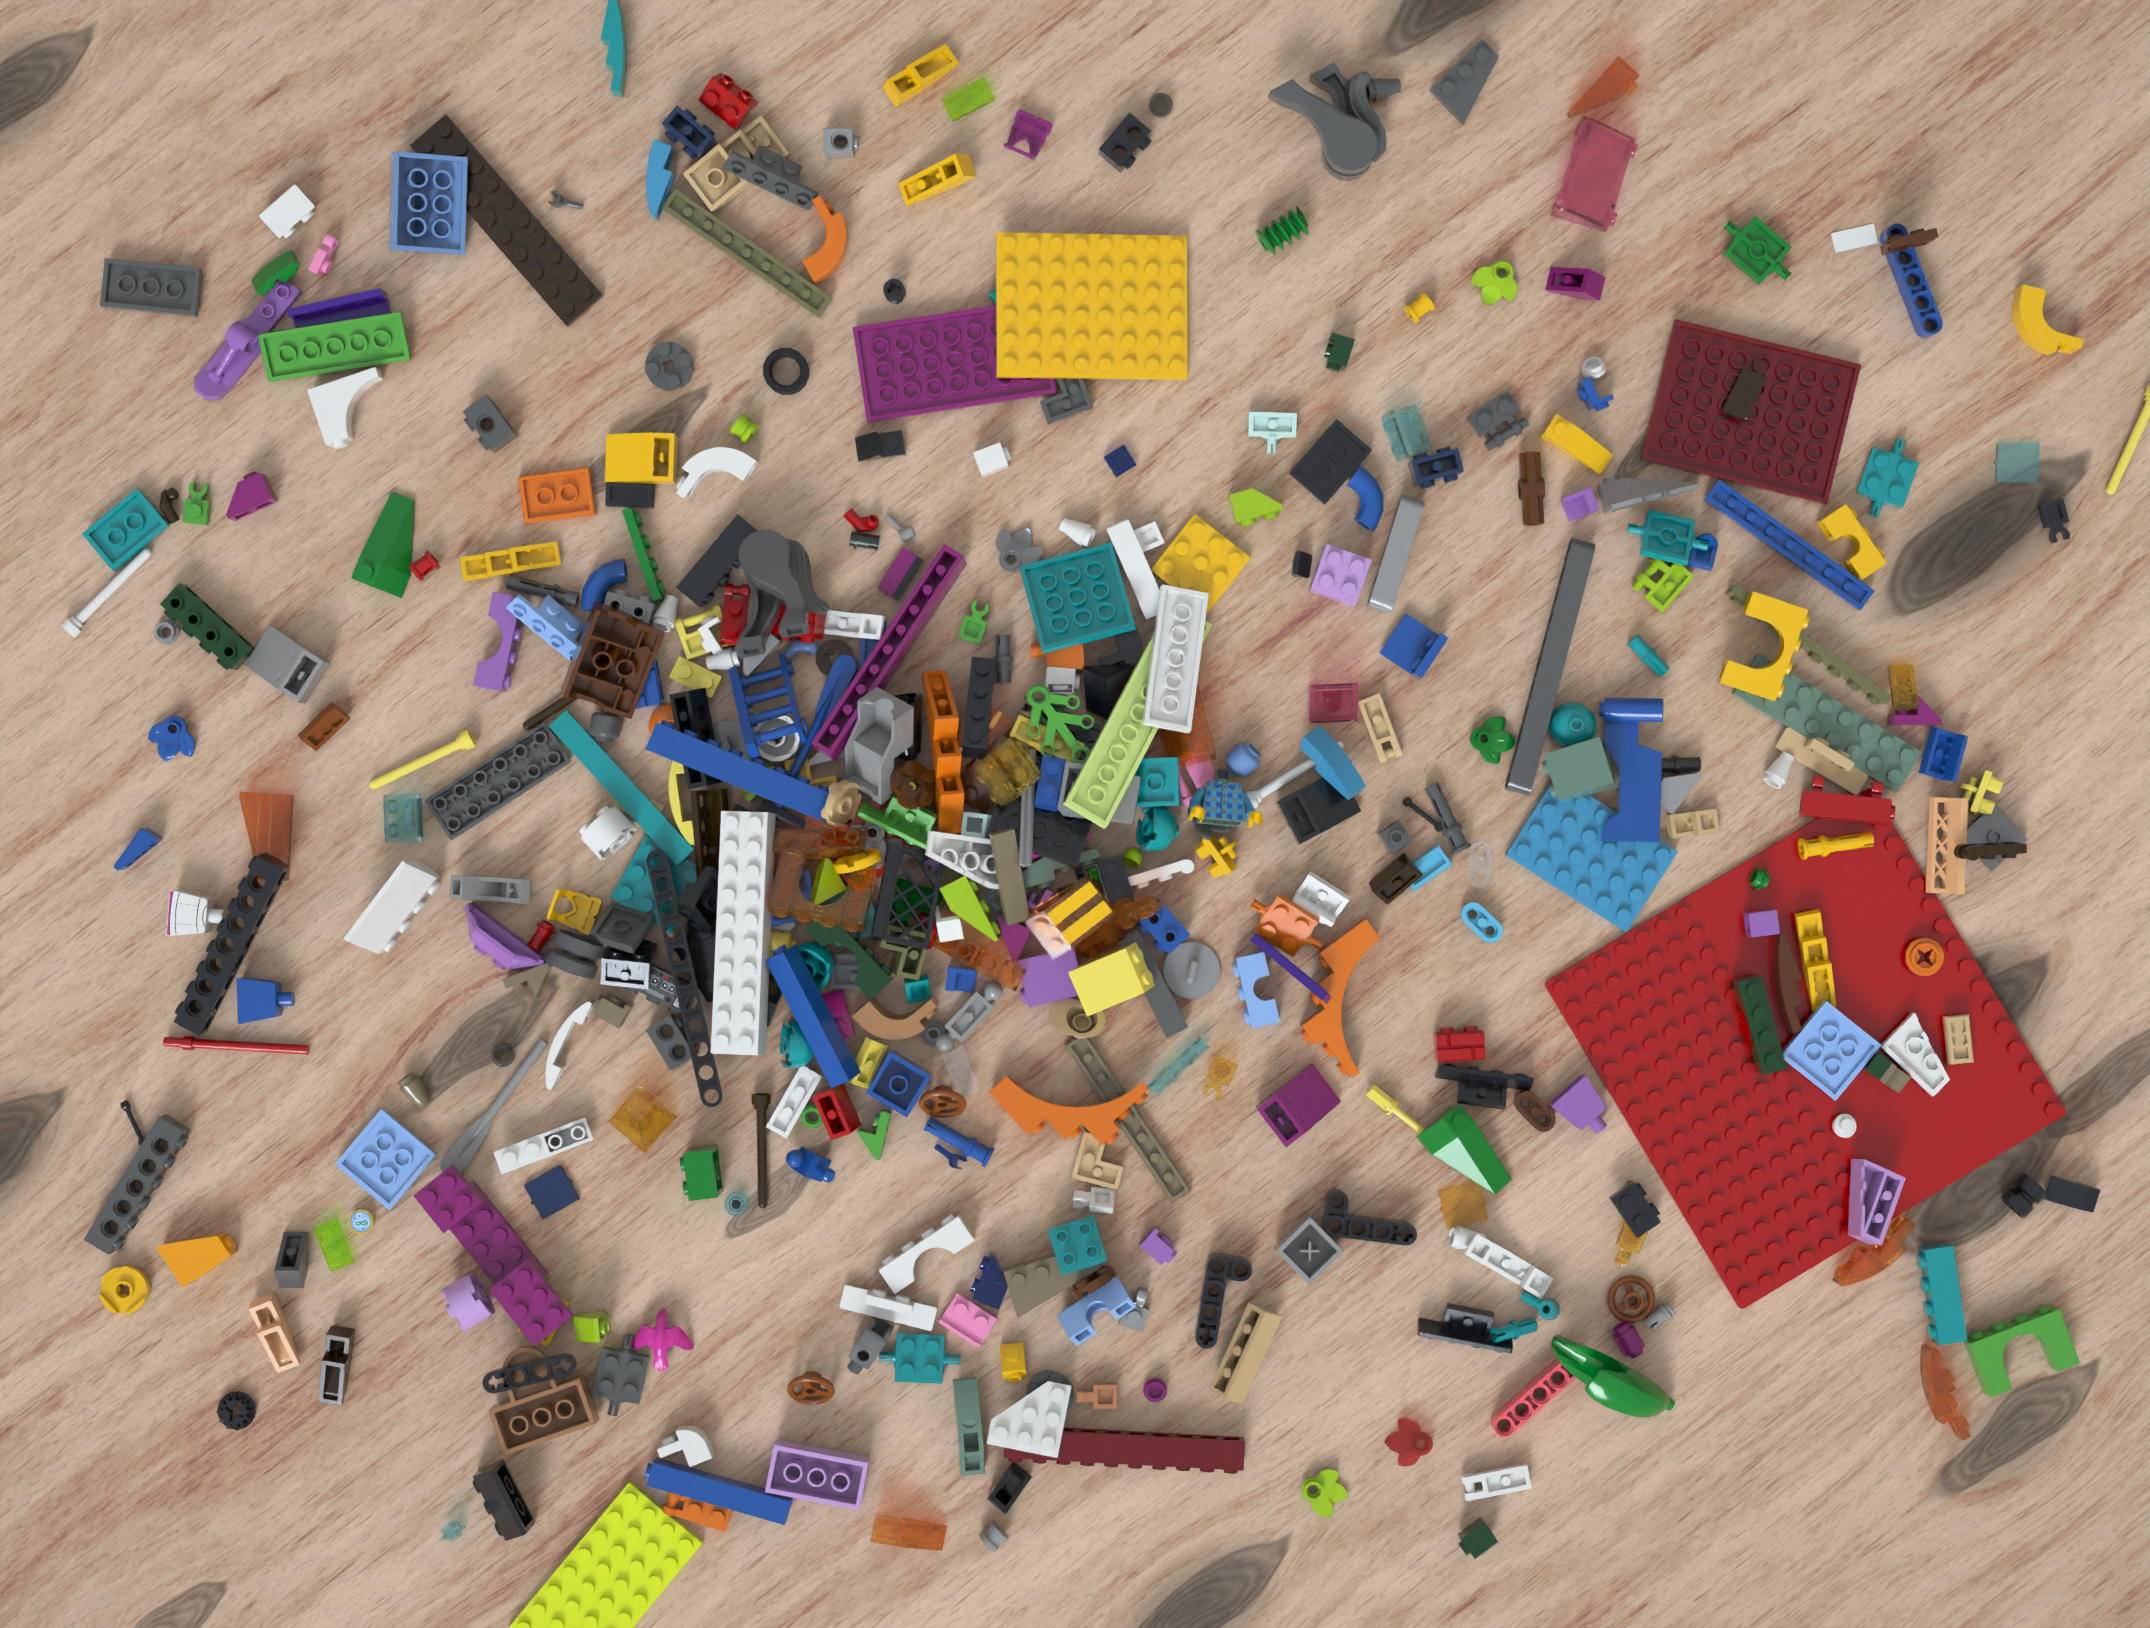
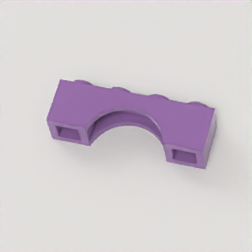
[473,592,523,692]

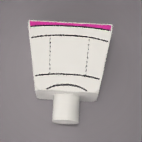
[166,890,226,936]

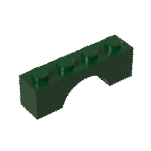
[805,909,893,1000]
[1732,974,1787,1075]

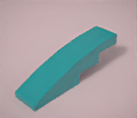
[601,0,627,97]

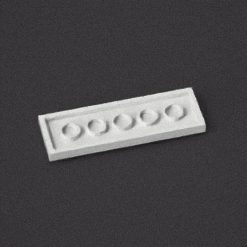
[1142,584,1209,733]

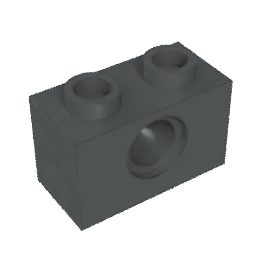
[463,395,518,453]

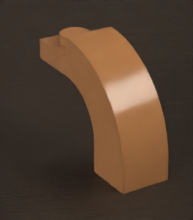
[852,994,939,1040]

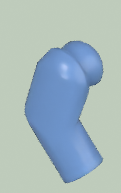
[782,638,819,661]

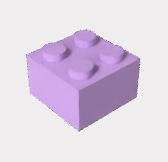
[1309,544,1372,607]

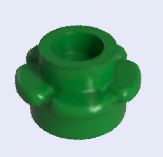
[1749,867,1770,890]

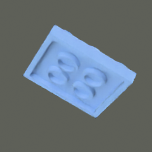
[1782,1000,1882,1101]
[335,1108,438,1210]

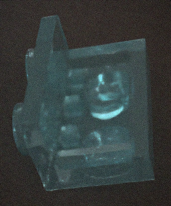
[383,793,424,843]

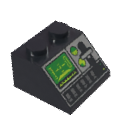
[1075,855,1135,912]

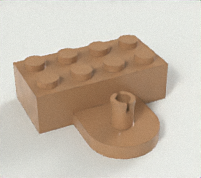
[488,1346,600,1456]

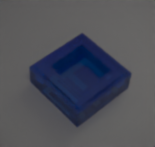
[1104,445,1136,478]

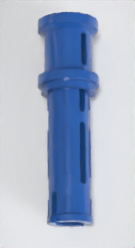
[924,1117,995,1167]

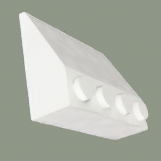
[344,860,441,954]

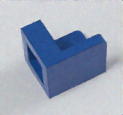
[945,965,977,993]

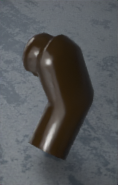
[159,488,180,524]

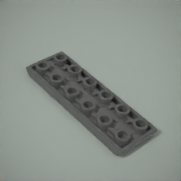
[425,722,571,840]

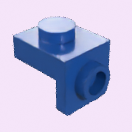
[1577,377,1614,412]

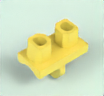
[1959,770,2004,815]

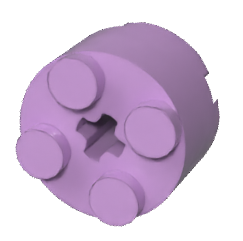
[441,1273,495,1332]

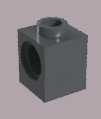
[1377,821,1413,854]

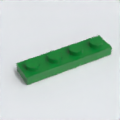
[622,507,666,603]

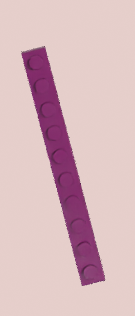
[811,544,967,762]

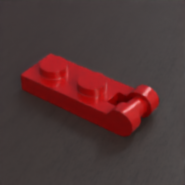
[720,583,750,645]

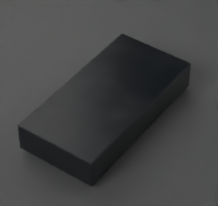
[605,482,655,508]

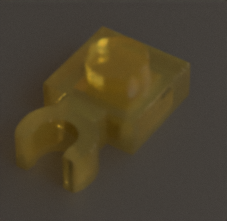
[1203,1054,1238,1100]

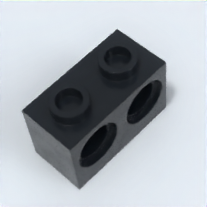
[1099,112,1152,173]

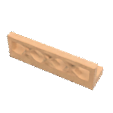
[1926,797,1968,894]

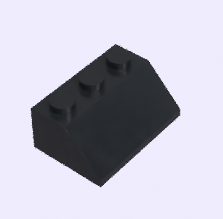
[473,1459,535,1541]

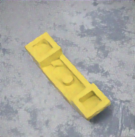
[669,761,694,845]

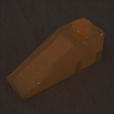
[1567,56,1640,118]

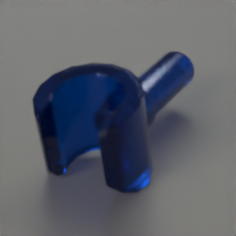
[934,1144,967,1169]

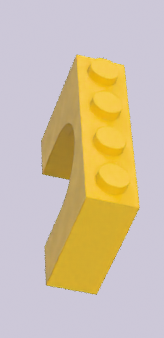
[1717,591,1810,701]

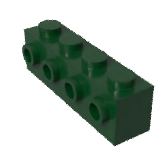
[160,583,255,670]

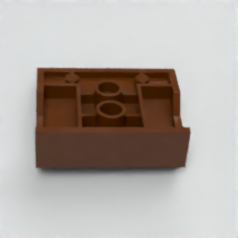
[561,601,665,719]

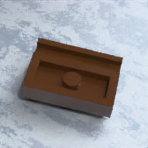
[1880,228,1939,256]
[962,758,1008,814]

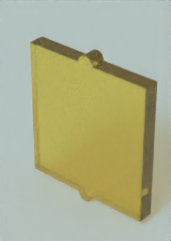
[1438,1182,1488,1229]

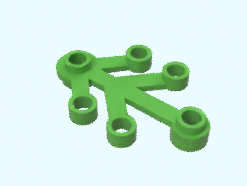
[1026,684,1094,764]

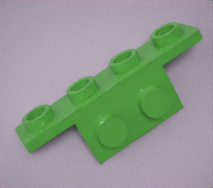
[857,793,938,849]

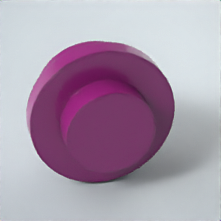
[1143,1378,1167,1402]

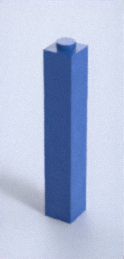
[766,944,861,1088]
[644,1457,793,1525]

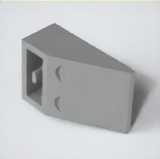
[245,625,331,703]
[1058,762,1141,824]

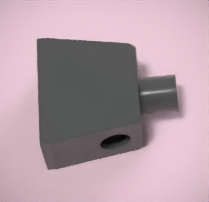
[847,1316,894,1374]

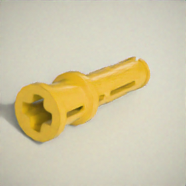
[1798,831,1874,860]

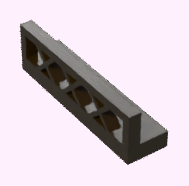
[690,789,729,880]

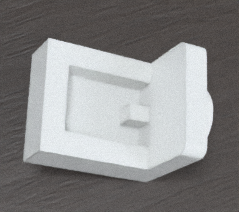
[698,616,724,655]

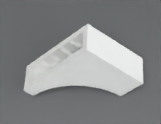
[307,367,384,449]

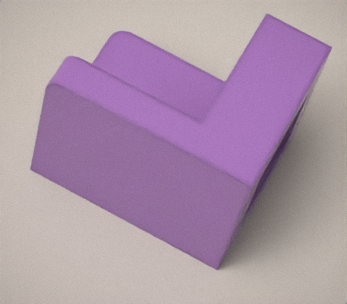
[1560,487,1600,522]
[1743,909,1780,937]

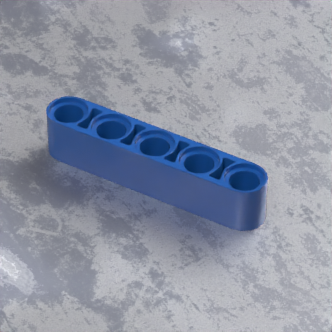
[1880,223,1943,338]

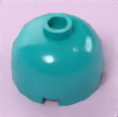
[1548,702,1596,748]
[1136,806,1179,851]
[797,942,835,989]
[780,1021,814,1068]

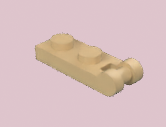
[1357,693,1403,764]

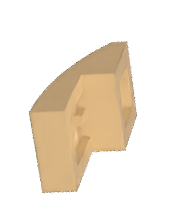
[1665,808,1720,839]

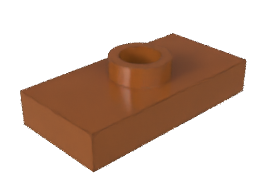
[298,702,351,751]

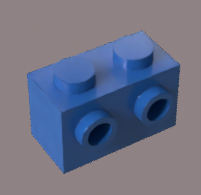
[1137,898,1191,954]

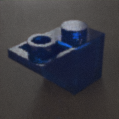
[970,1251,1008,1310]

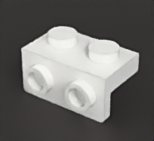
[1292,871,1350,927]

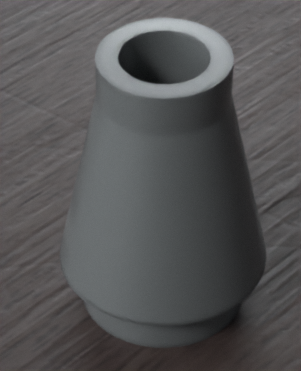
[1366,78,1401,102]

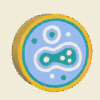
[349,1209,375,1234]

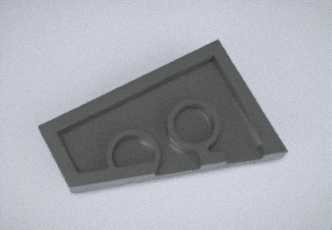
[1430,39,1499,125]

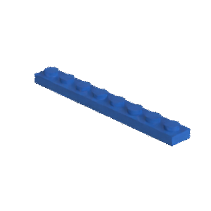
[1703,479,1875,611]

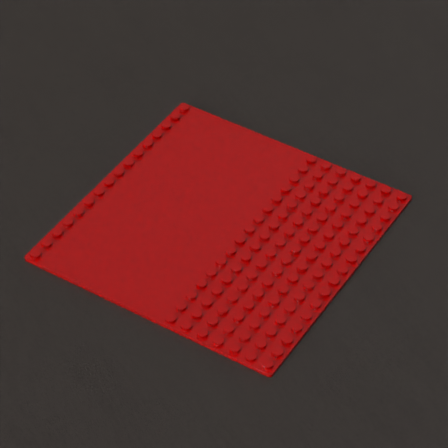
[1545,788,2066,1309]

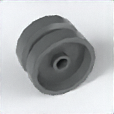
[544,929,606,979]

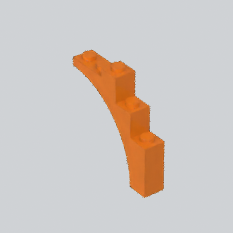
[1300,918,1380,1078]
[989,1076,1149,1145]

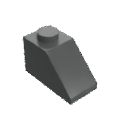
[274,1232,309,1288]

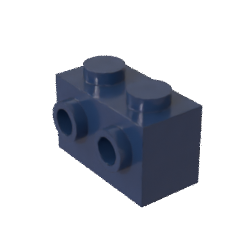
[662,105,717,160]
[1408,447,1464,489]

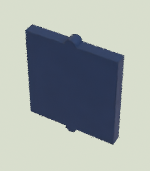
[524,1165,580,1219]

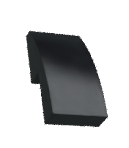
[2044,1175,2101,1212]

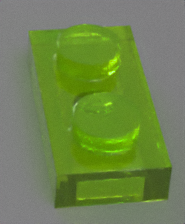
[313,1218,355,1272]

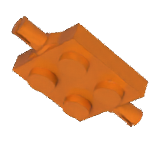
[1250,893,1324,957]

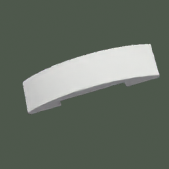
[824,610,885,640]
[546,1000,595,1090]
[1464,1233,1554,1299]

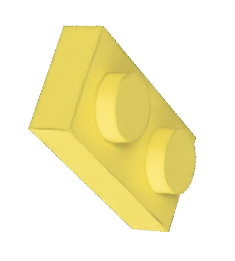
[669,656,723,698]
[848,1037,888,1089]

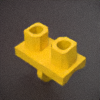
[1195,833,1237,878]

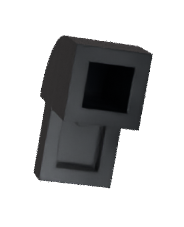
[1098,625,1142,667]

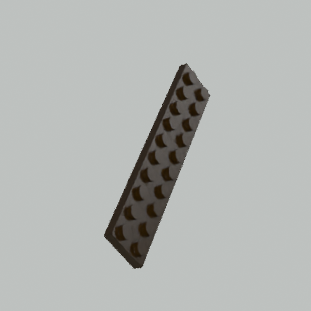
[410,114,603,327]

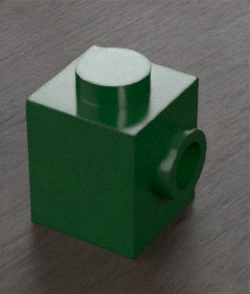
[1458,1517,1498,1559]

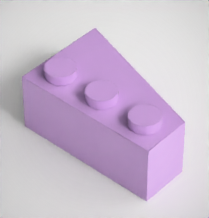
[1848,1159,1906,1245]

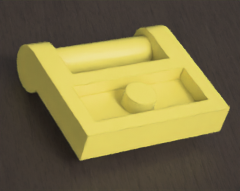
[675,604,731,660]

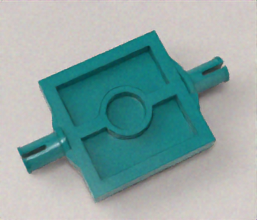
[1856,438,1919,518]
[1627,509,1709,566]
[879,1333,961,1384]

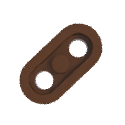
[1513,1090,1556,1132]

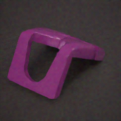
[1004,109,1053,161]

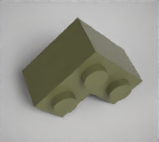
[875,921,932,980]

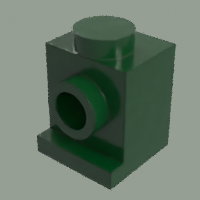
[1324,332,1355,372]

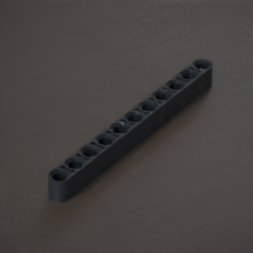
[646,850,722,1107]

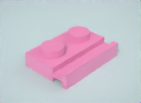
[938,1292,997,1348]

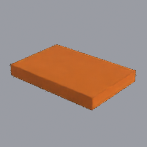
[518,467,597,525]

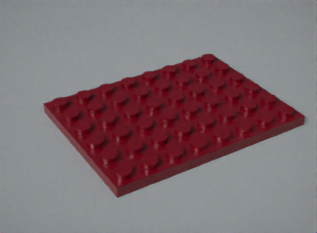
[1640,319,1861,505]

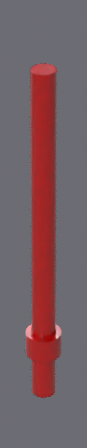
[163,1035,309,1055]

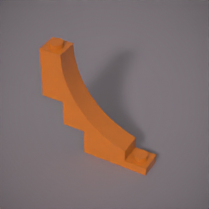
[922,670,964,835]

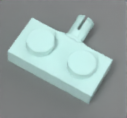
[1248,412,1297,454]

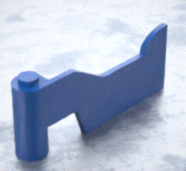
[1599,698,1664,843]

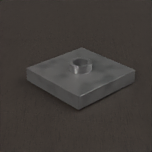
[1967,804,2027,871]

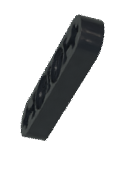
[483,1353,577,1393]

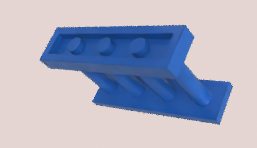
[728,653,809,758]

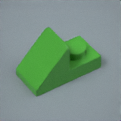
[857,1109,891,1160]

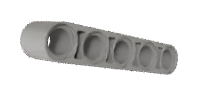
[1367,495,1425,613]

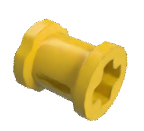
[1403,292,1435,324]

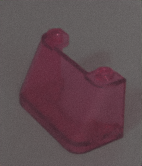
[1550,116,1638,232]

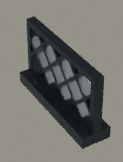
[870,842,944,950]

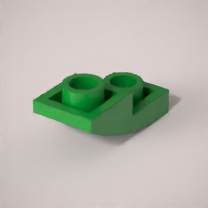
[251,251,300,296]

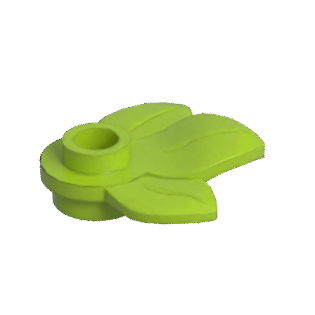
[1470,260,1518,306]
[1301,1469,1348,1517]

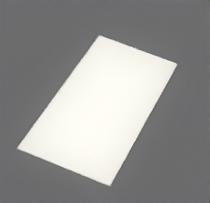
[1831,224,1878,253]

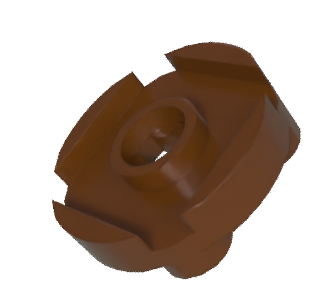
[890,761,935,810]
[1071,1264,1117,1300]

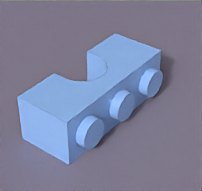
[1232,951,1280,1029]
[1057,1276,1137,1346]

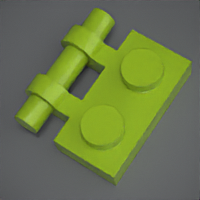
[1631,558,1694,613]

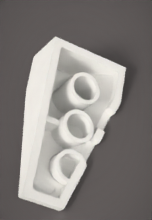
[925,831,999,889]

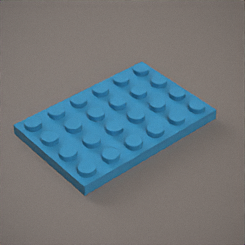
[1505,781,1678,932]

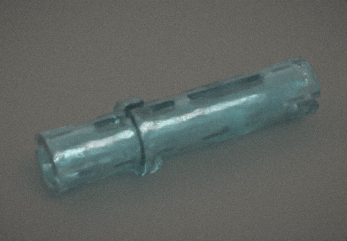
[1147,1036,1210,1096]

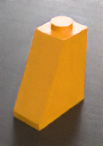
[156,1232,237,1288]

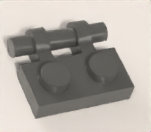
[1467,391,1529,451]

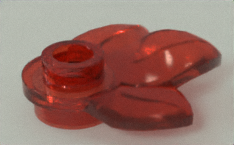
[1384,1418,1433,1466]

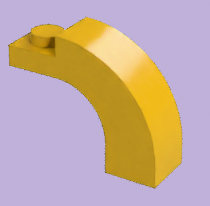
[2012,284,2084,355]

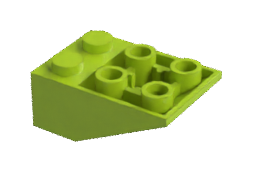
[940,876,1001,942]

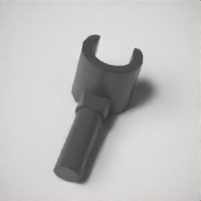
[548,191,583,210]

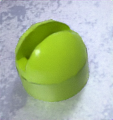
[1122,847,1143,868]

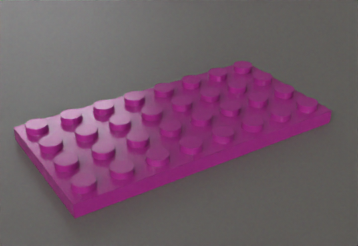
[853,305,1056,423]

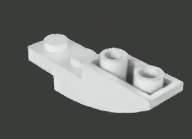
[493,1117,593,1174]

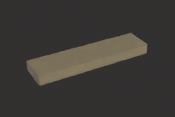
[989,827,1030,926]

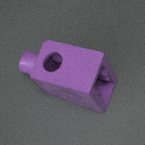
[1548,1074,1607,1134]

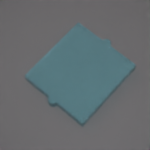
[1993,442,2041,483]

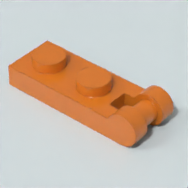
[662,1492,733,1532]

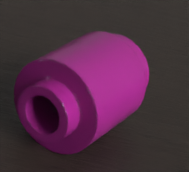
[1612,1321,1645,1359]

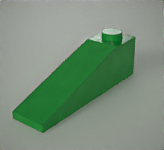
[351,492,415,598]
[1416,1104,1512,1195]

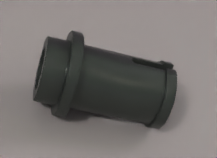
[849,530,880,551]

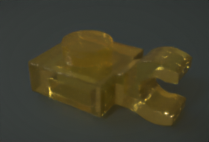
[1614,1222,1648,1267]

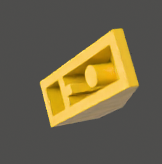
[898,153,977,206]
[1539,414,1613,475]

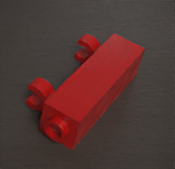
[1799,775,1896,825]

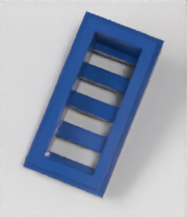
[114,828,163,870]

